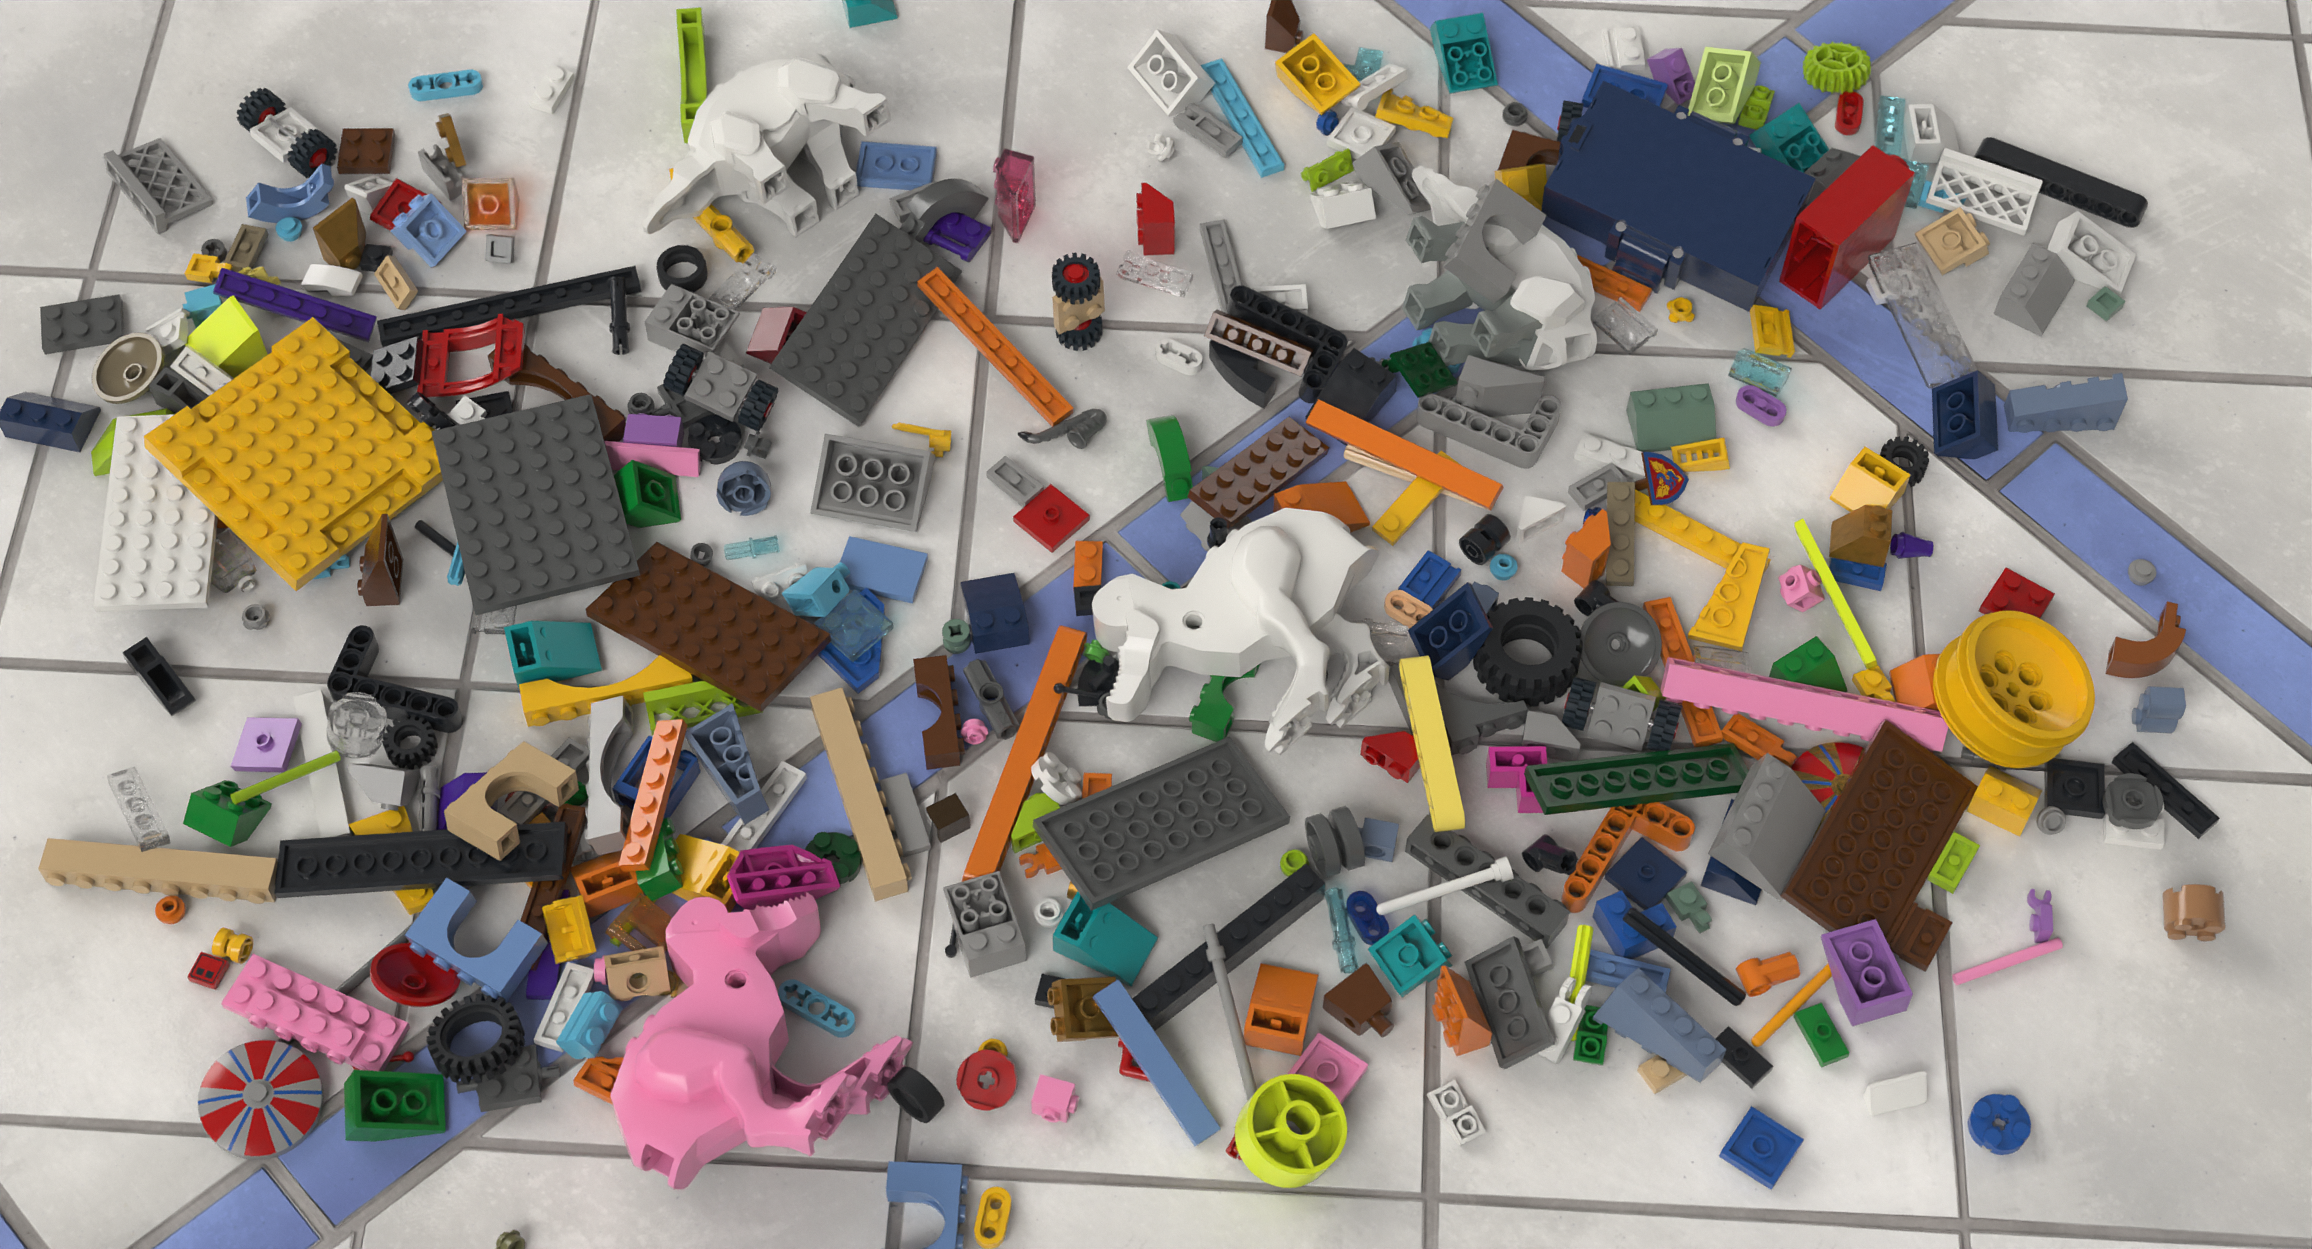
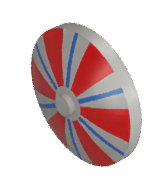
[198,1040,324,1160]

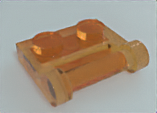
[605,892,672,953]

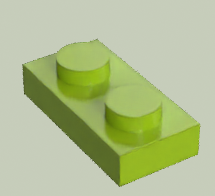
[1927,832,1980,894]

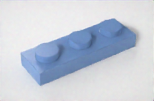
[1586,949,1671,993]

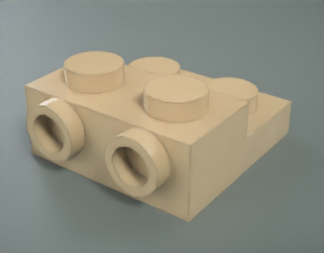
[1915,207,1990,275]

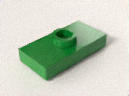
[1793,1003,1850,1068]

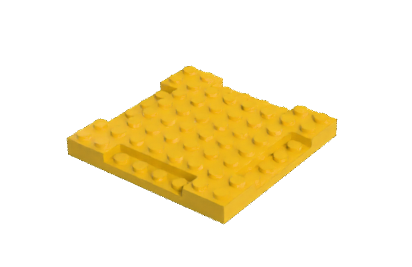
[144,317,443,591]

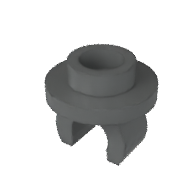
[744,431,773,459]

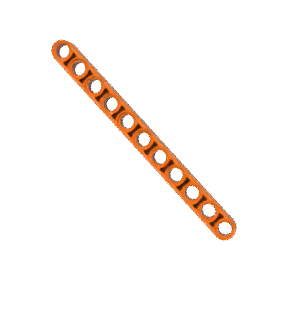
[962,625,1087,882]

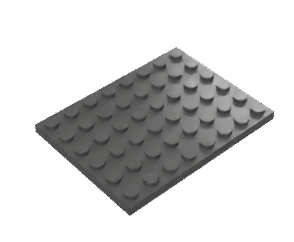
[431,394,640,615]

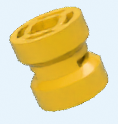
[212,927,253,964]

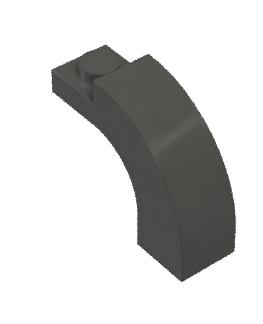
[900,179,989,243]

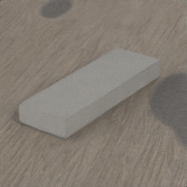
[879,773,931,857]

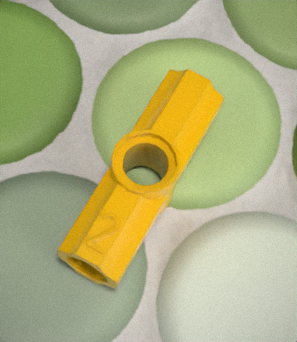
[693,204,754,264]

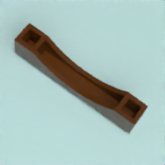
[488,343,626,442]

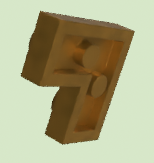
[435,113,466,167]

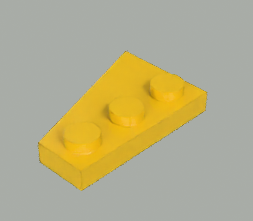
[1375,89,1454,138]

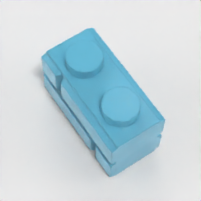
[556,991,623,1059]

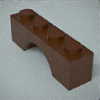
[913,655,965,770]

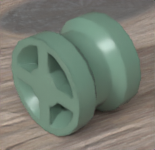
[942,619,970,654]

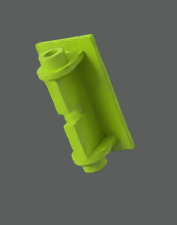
[1301,148,1354,192]

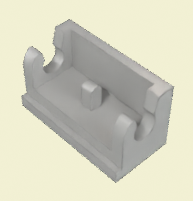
[418,144,472,201]

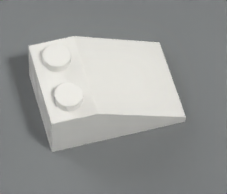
[2047,211,2136,295]

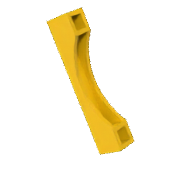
[519,655,693,727]

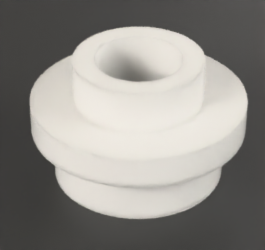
[1034,899,1063,928]

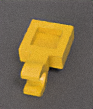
[184,253,233,283]
[1852,665,1895,702]

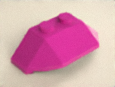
[727,844,840,910]

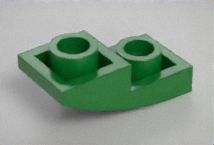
[1573,1005,1608,1066]

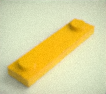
[1372,450,1462,546]

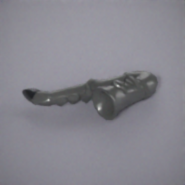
[1018,409,1107,449]

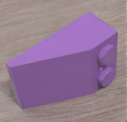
[1821,919,1913,1026]

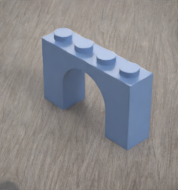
[405,877,548,1002]
[886,1161,968,1249]

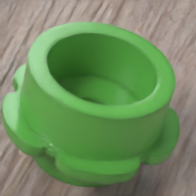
[1083,640,1110,663]

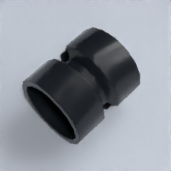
[1459,514,1511,565]

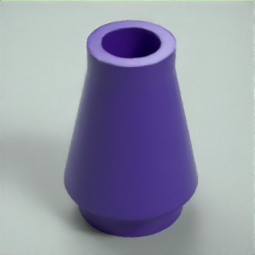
[1890,532,1934,559]

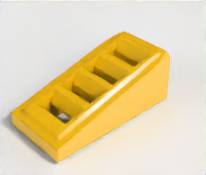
[1671,437,1730,472]

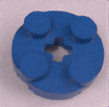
[1968,1094,2031,1155]

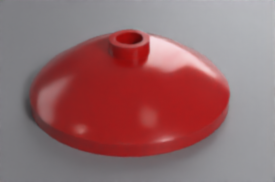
[370,943,461,1007]

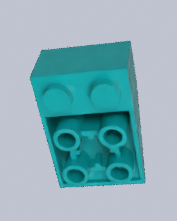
[1430,13,1498,94]
[1749,103,1829,173]
[504,621,602,691]
[1052,891,1158,987]

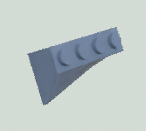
[685,703,769,825]
[1593,968,1727,1083]

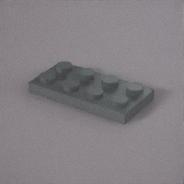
[1465,936,1555,1069]

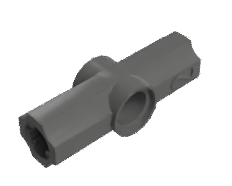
[963,659,1020,740]

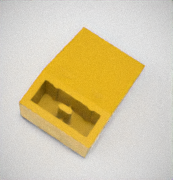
[671,834,739,913]

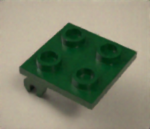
[1381,342,1458,398]

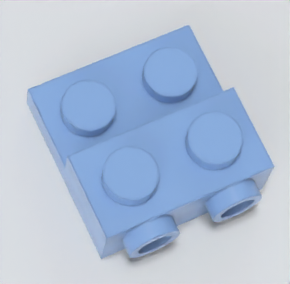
[391,193,467,267]

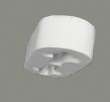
[1155,339,1202,376]

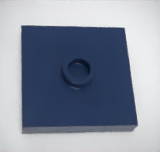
[1604,837,1687,910]

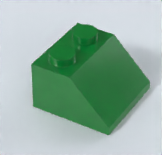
[613,460,681,528]
[1769,636,1847,693]

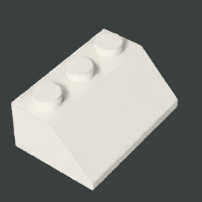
[1127,30,1215,117]

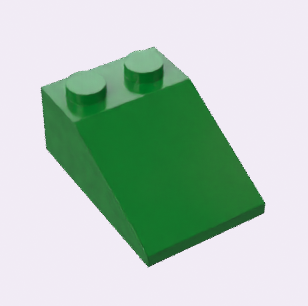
[344,1070,446,1142]

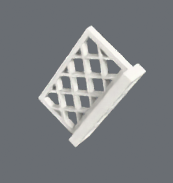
[1926,148,2042,236]

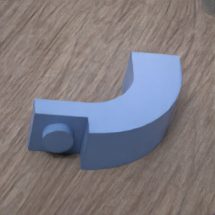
[246,163,334,223]

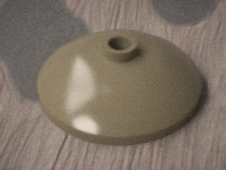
[92,333,165,404]

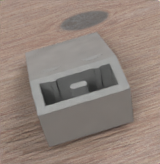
[644,284,740,353]
[943,871,1026,978]

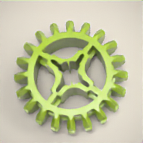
[1803,41,1871,94]

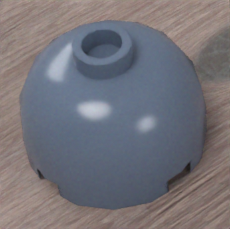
[716,461,771,516]

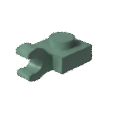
[1666,881,1712,933]

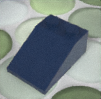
[960,573,1030,654]
[1408,582,1493,681]

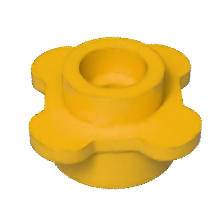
[1667,297,1695,323]

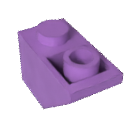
[1646,48,1695,104]

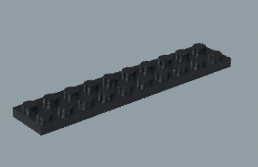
[274,822,568,898]

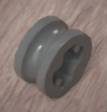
[201,239,227,262]

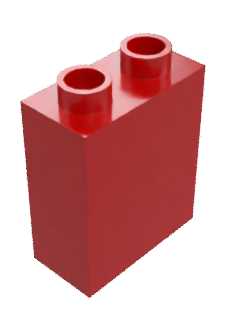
[1779,145,1915,310]

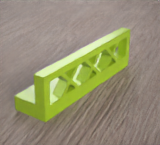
[643,680,763,735]

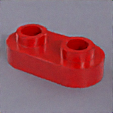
[1835,91,1864,135]

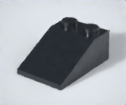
[1305,348,1396,446]

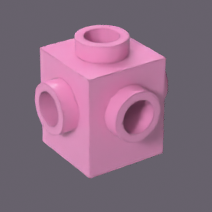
[1778,564,1825,612]

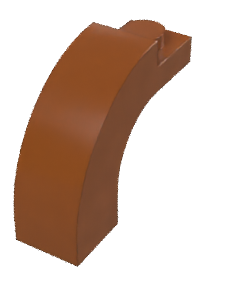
[2106,602,2186,678]

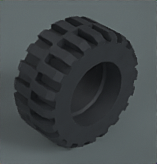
[1473,597,1583,707]

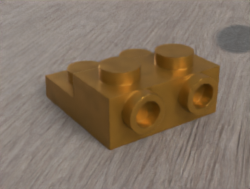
[1047,977,1119,1042]

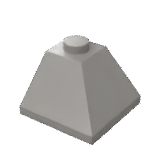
[348,763,420,810]

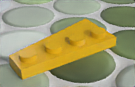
[1688,542,1770,651]
[348,805,434,915]

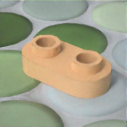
[1384,590,1433,629]

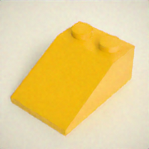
[1275,33,1361,115]

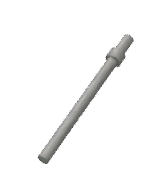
[1203,924,1257,1101]

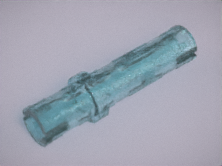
[1324,887,1359,974]

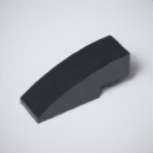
[1209,340,1276,409]
[122,637,196,716]

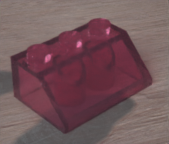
[993,148,1036,243]

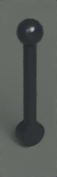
[1053,683,1106,701]
[945,924,957,958]

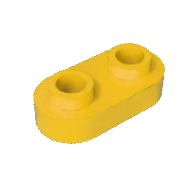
[974,1187,1012,1249]

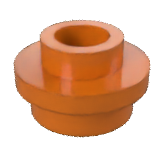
[155,896,186,924]

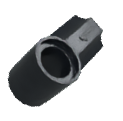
[1574,580,1619,616]
[1522,834,1578,875]

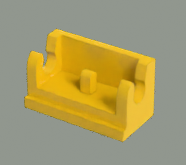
[542,895,596,964]

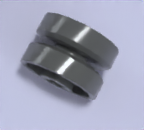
[1305,806,1365,878]

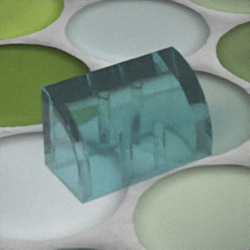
[1728,348,1792,397]

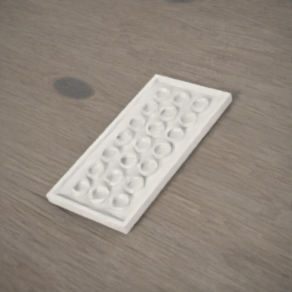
[93,415,218,612]

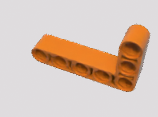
[1561,802,1695,913]

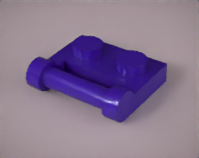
[923,212,991,262]

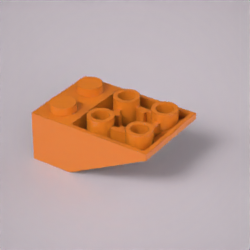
[1243,963,1318,1056]
[1432,965,1492,1056]

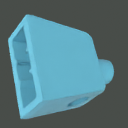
[782,562,850,617]

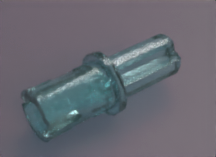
[724,535,780,560]

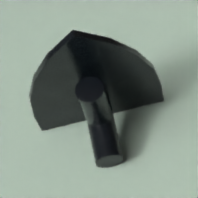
[1077,655,1119,706]

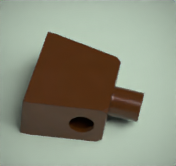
[1322,963,1394,1037]

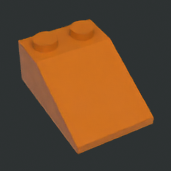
[1273,481,1370,533]

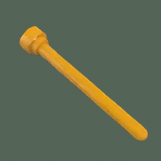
[1751,964,1832,1047]

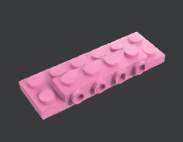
[221,954,410,1071]

